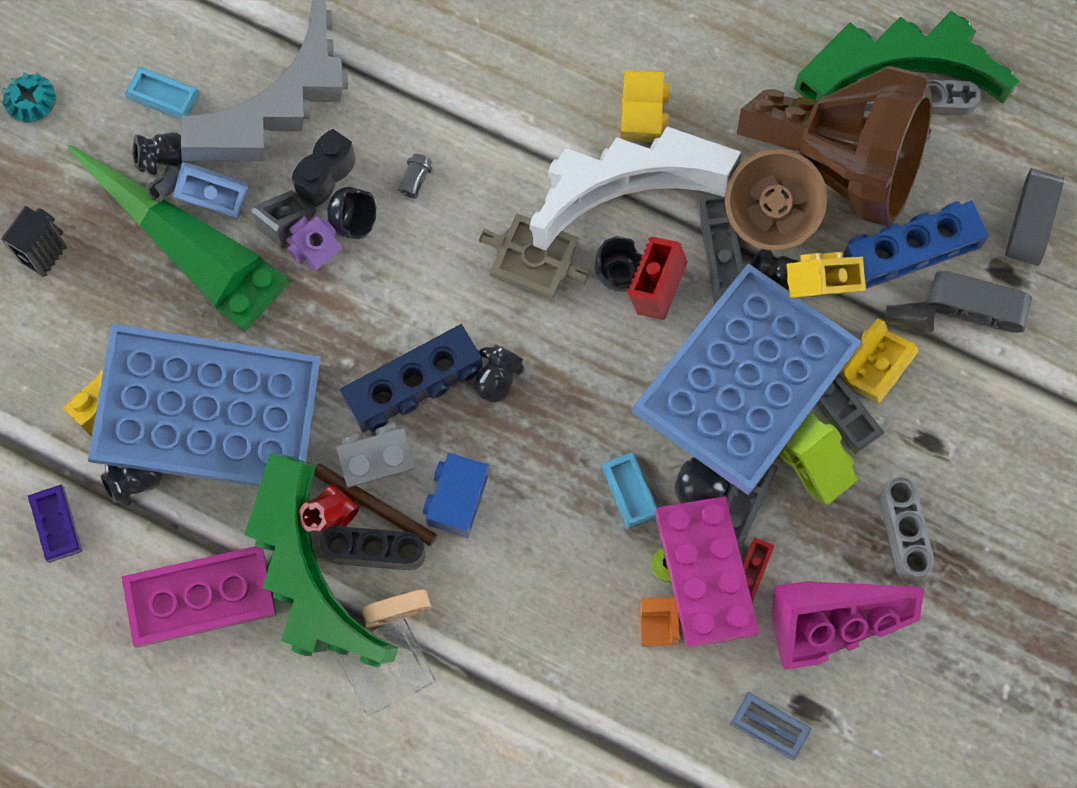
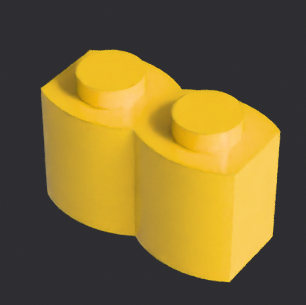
[620,70,670,142]

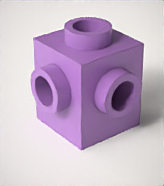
[285,216,343,271]

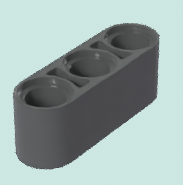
[1005,168,1064,266]
[928,271,1032,333]

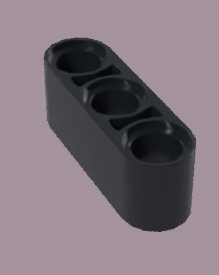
[321,526,426,570]

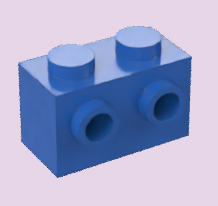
[423,452,490,538]

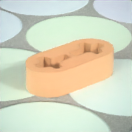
[361,590,431,627]

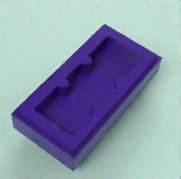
[27,484,83,563]

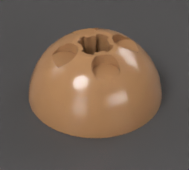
[725,149,827,251]

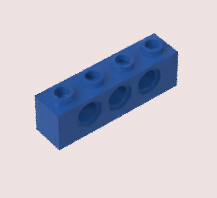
[843,201,989,289]

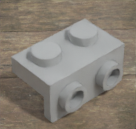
[336,424,415,488]

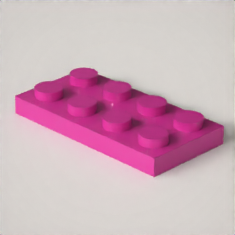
[655,496,759,649]
[121,546,277,648]

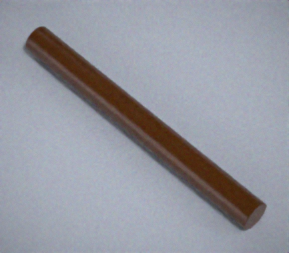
[313,463,438,547]

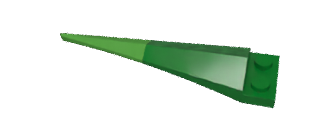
[68,145,290,333]

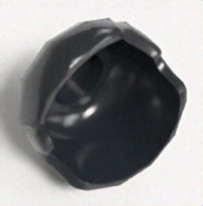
[327,187,377,239]
[594,236,643,292]
[674,457,729,504]

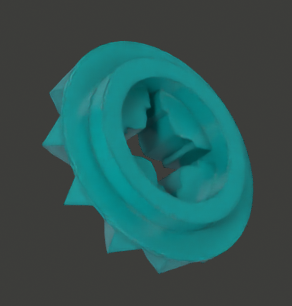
[1,72,56,123]

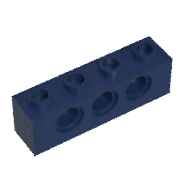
[340,323,483,433]

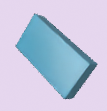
[125,66,200,120]
[601,451,657,530]

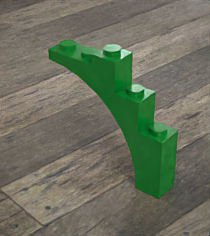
[794,11,1020,104]
[244,453,399,667]

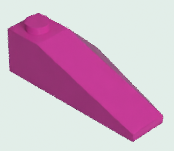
[771,581,924,670]

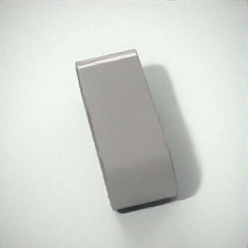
[880,477,934,583]

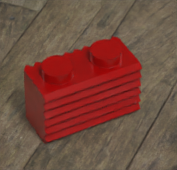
[627,236,688,320]

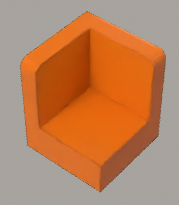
[640,597,680,646]

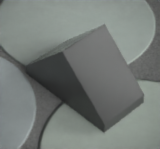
[251,190,317,248]

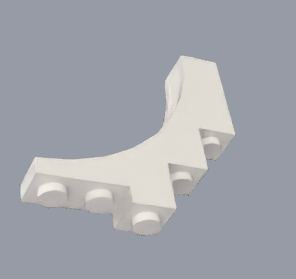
[530,127,741,250]

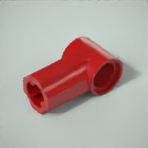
[298,484,360,532]

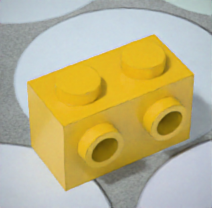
[787,252,866,298]

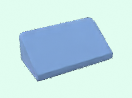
[172,161,248,218]

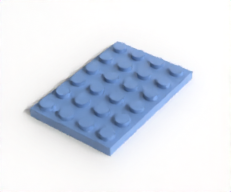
[631,264,862,496]
[88,324,321,487]

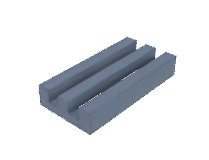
[730,692,812,761]

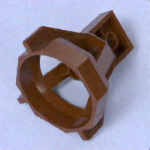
[737,66,933,227]

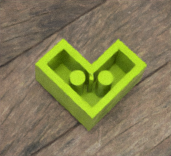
[777,412,858,506]

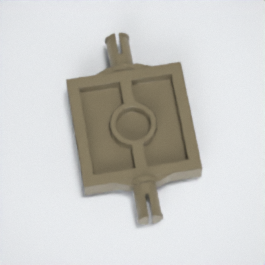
[479,213,590,301]

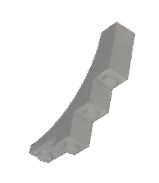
[181,0,348,162]

